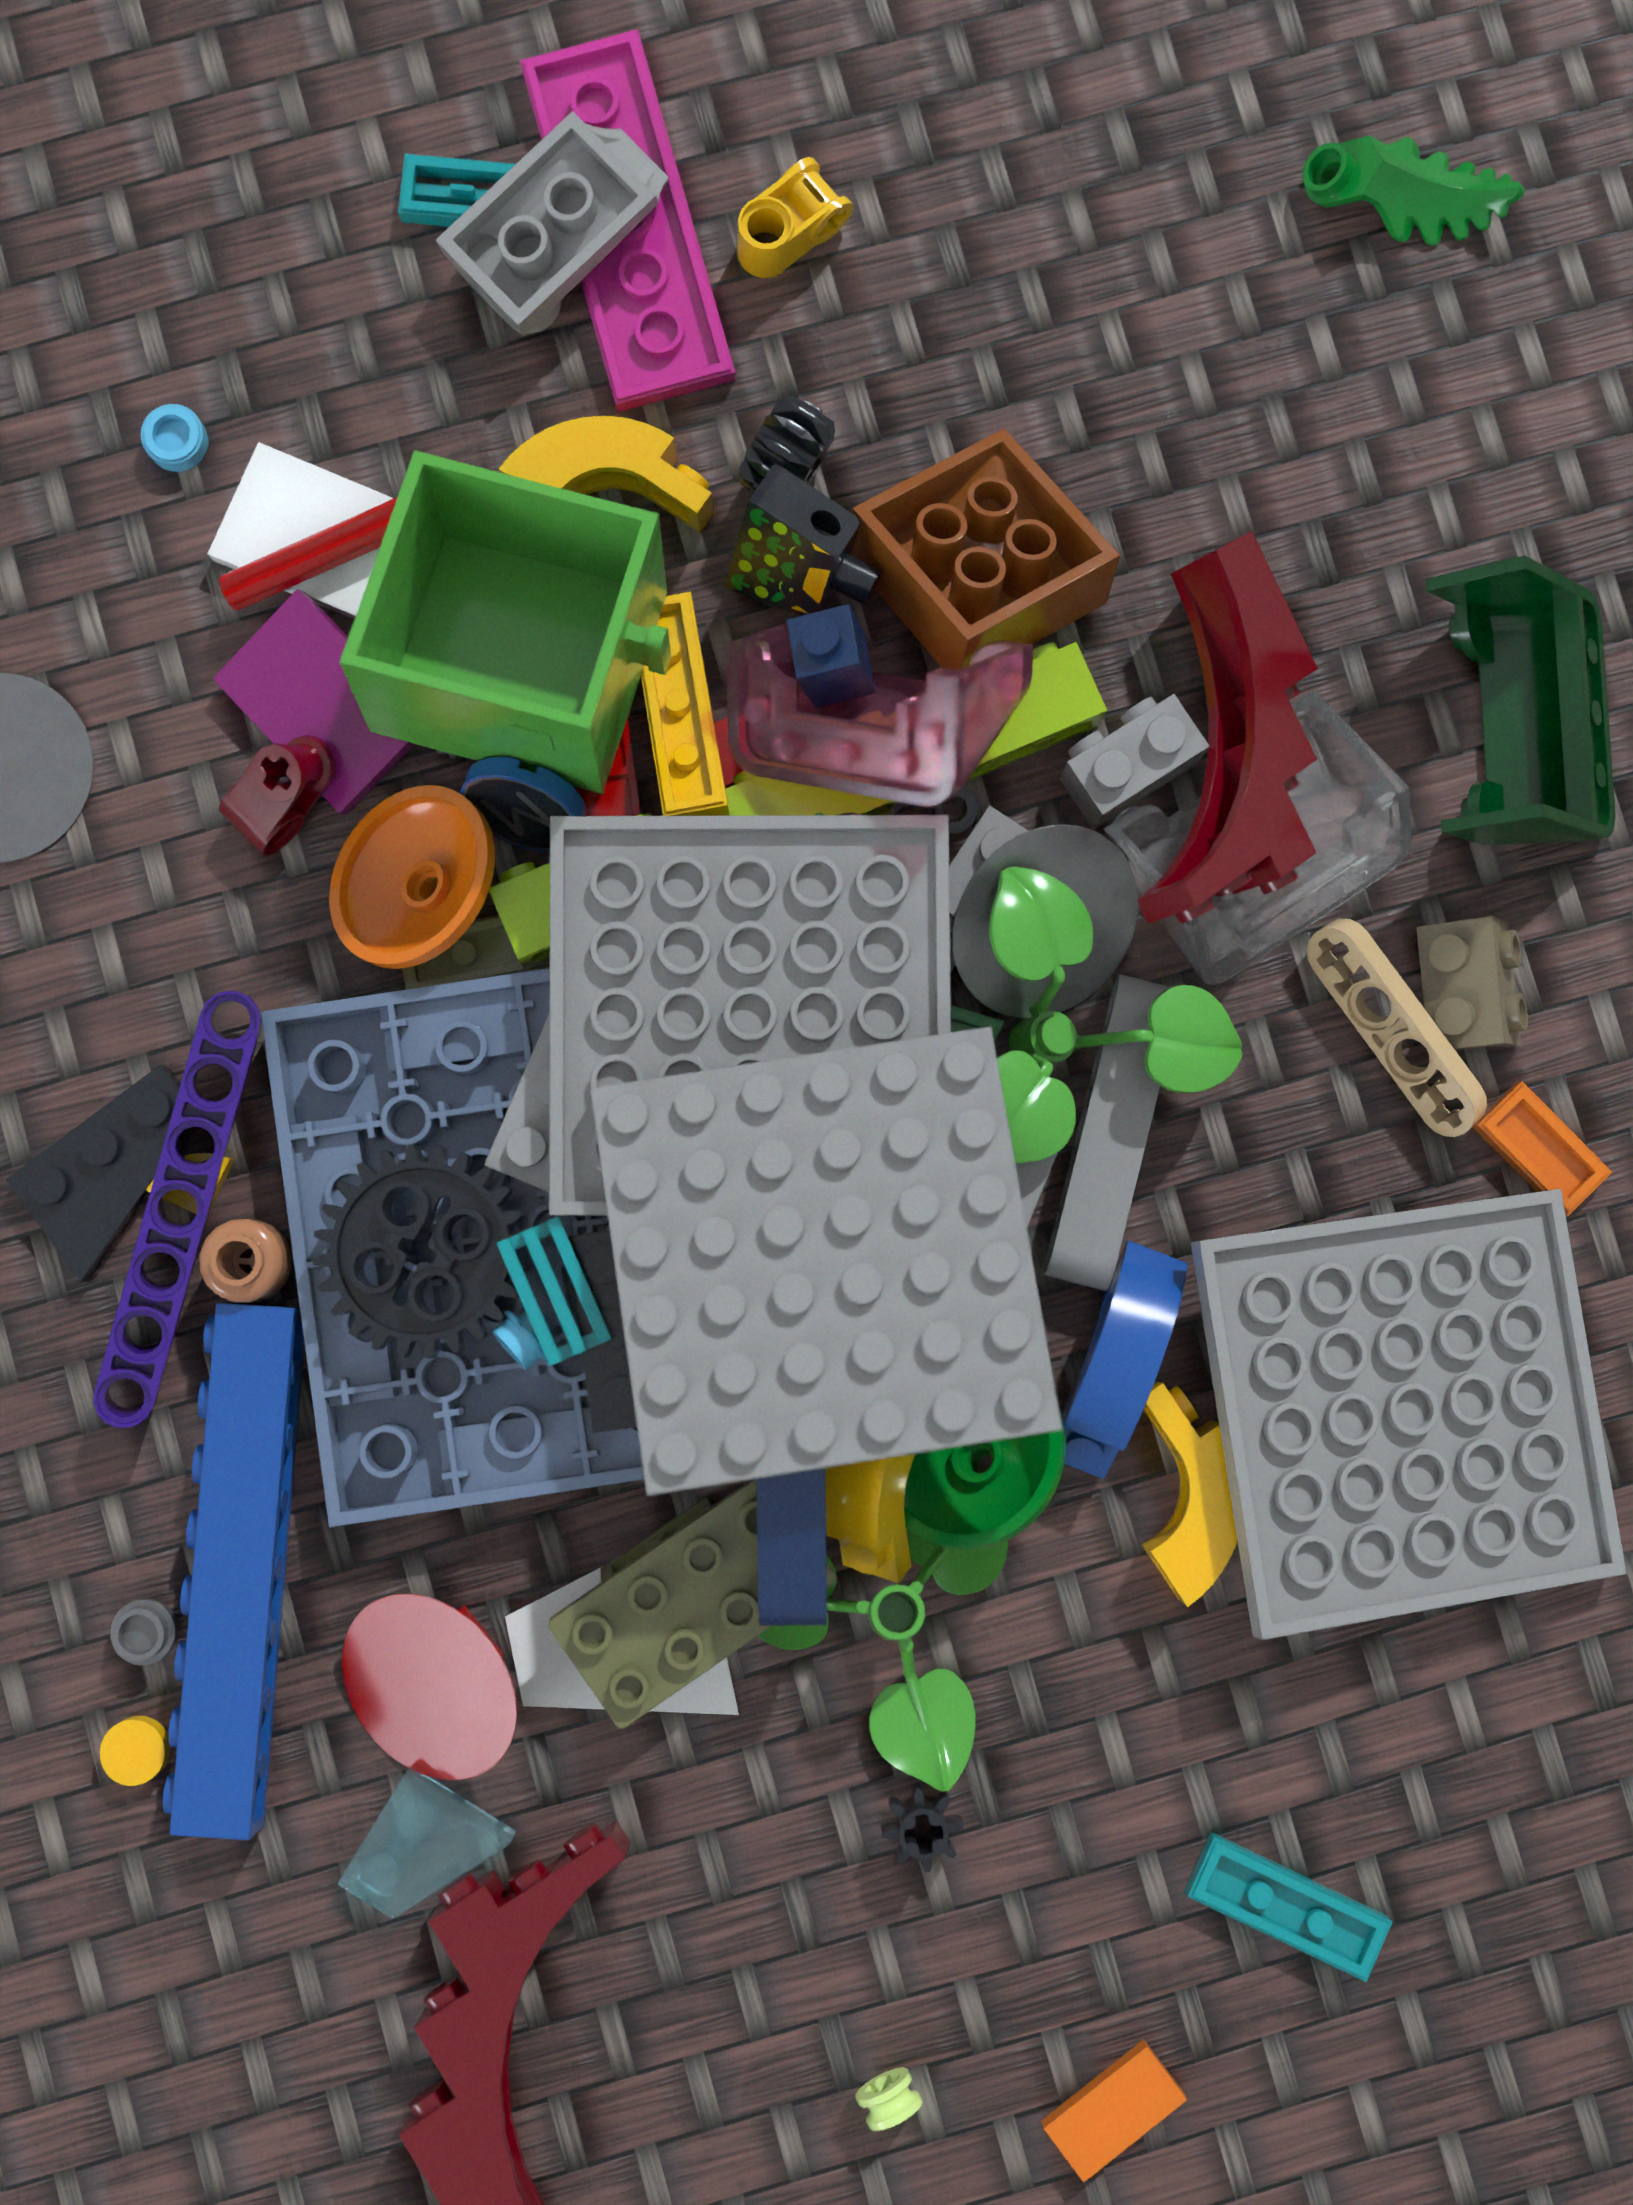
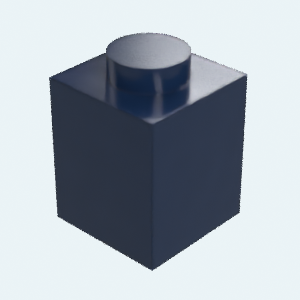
[787,604,876,708]

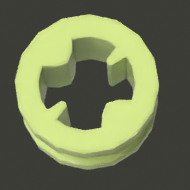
[855,2067,922,2131]

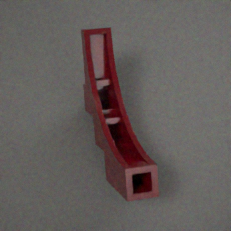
[1137,531,1318,924]
[399,1821,631,2205]

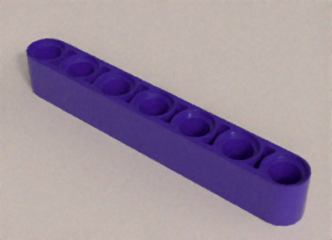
[93,991,262,1428]

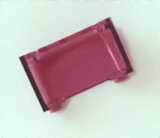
[727,622,1033,806]

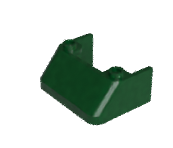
[1426,555,1615,845]

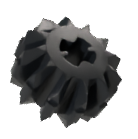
[740,395,835,495]

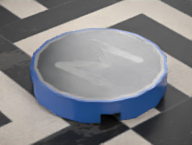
[460,756,587,852]

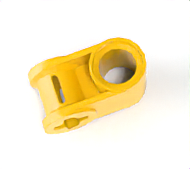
[737,157,854,279]

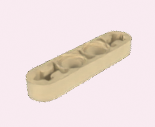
[1307,919,1487,1137]

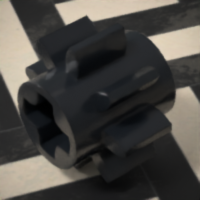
[881,1782,964,1872]

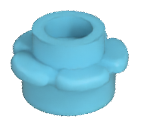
[492,1310,547,1370]

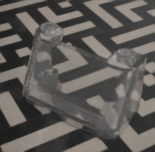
[1104,690,1412,985]

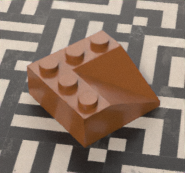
[851,428,1120,687]

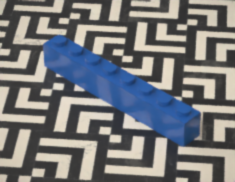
[163,1303,305,1840]

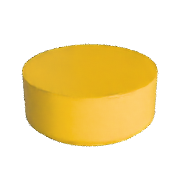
[100,1716,171,1786]

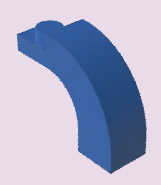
[1060,1240,1188,1479]

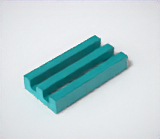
[398,154,515,227]
[496,1216,612,1366]

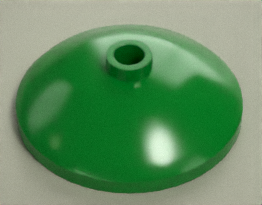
[904,1416,1065,1550]

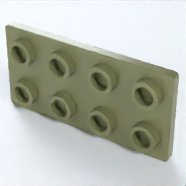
[548,1479,836,1729]

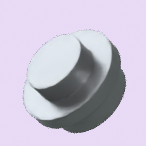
[110,1598,178,1665]

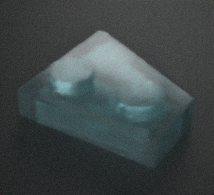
[337,1767,516,1919]

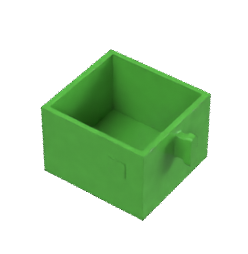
[339,450,671,794]

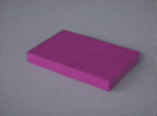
[212,589,415,815]

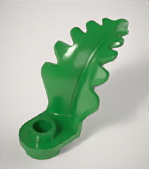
[1302,135,1525,246]

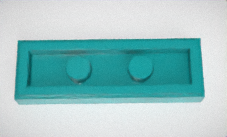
[1184,1832,1393,1982]

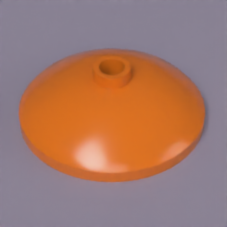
[329,785,495,969]

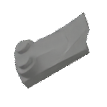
[436,111,669,336]

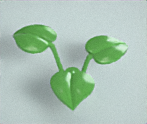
[989,867,1242,1164]
[757,1528,1008,1792]

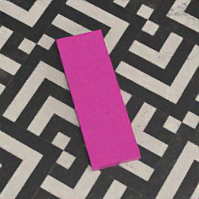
[520,29,736,412]

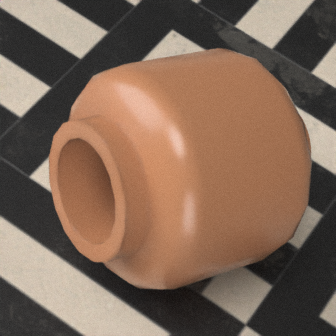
[199,1219,292,1303]

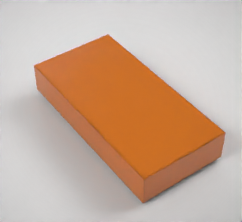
[1472,1081,1612,1217]
[1041,2039,1187,2183]

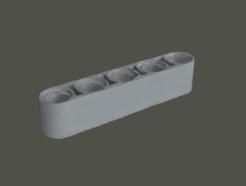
[1043,974,1171,1291]

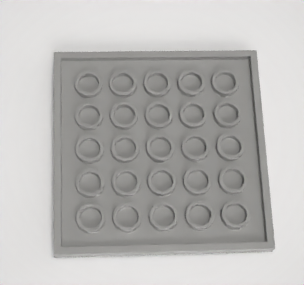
[549,815,951,1216]
[590,1027,1062,1496]
[1191,1189,1627,1640]

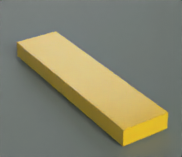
[641,592,730,816]

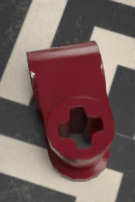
[219,735,335,856]

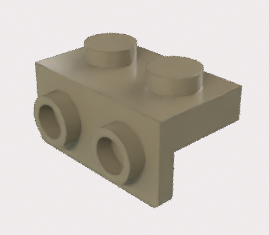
[1416,916,1528,1051]

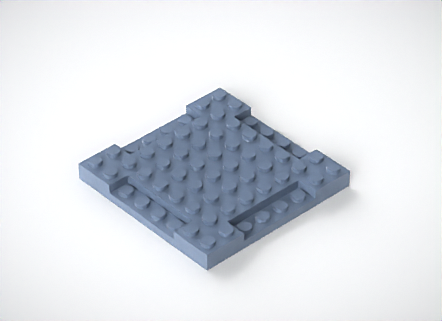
[261,968,645,1527]

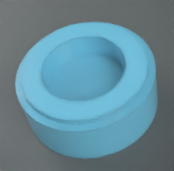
[141,404,208,472]

